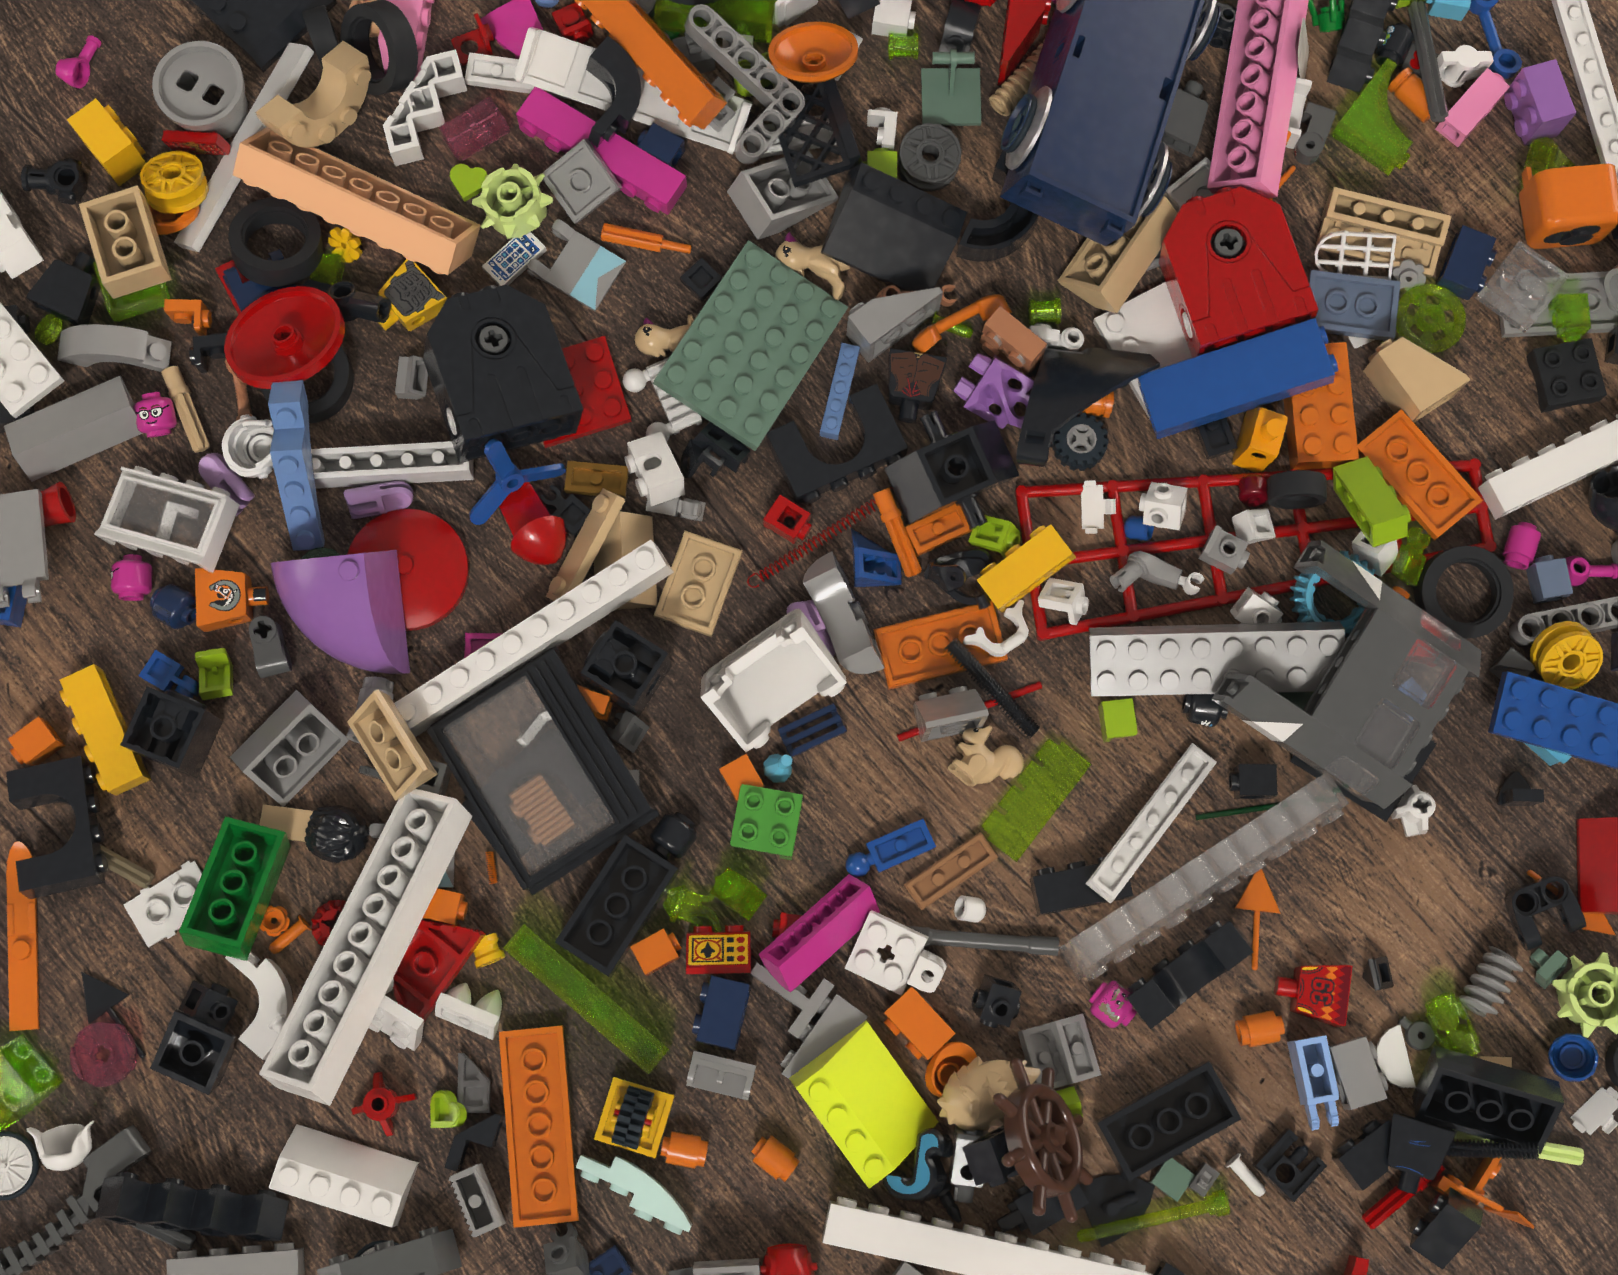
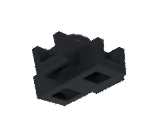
[681,422,751,478]

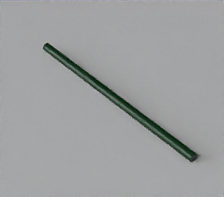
[1195,794,1342,820]

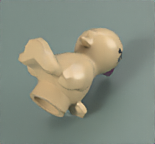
[775,232,850,301]
[635,314,694,358]

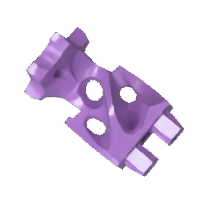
[953,352,1034,429]

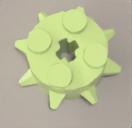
[472,164,553,239]
[1552,952,1618,1038]

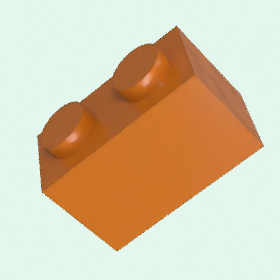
[883,987,956,1060]

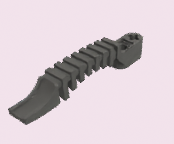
[0,1125,152,1275]

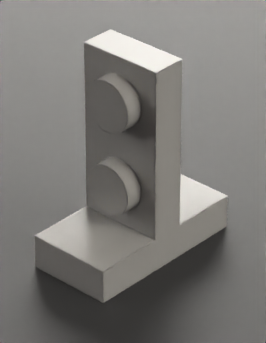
[750,963,834,1039]

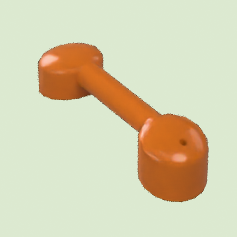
[912,294,1012,354]

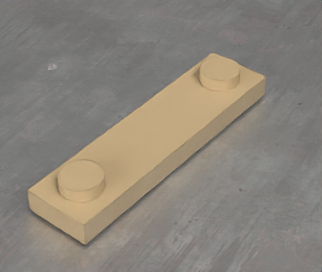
[545,488,625,601]

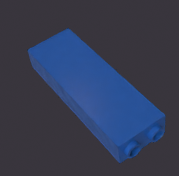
[1138,318,1338,439]

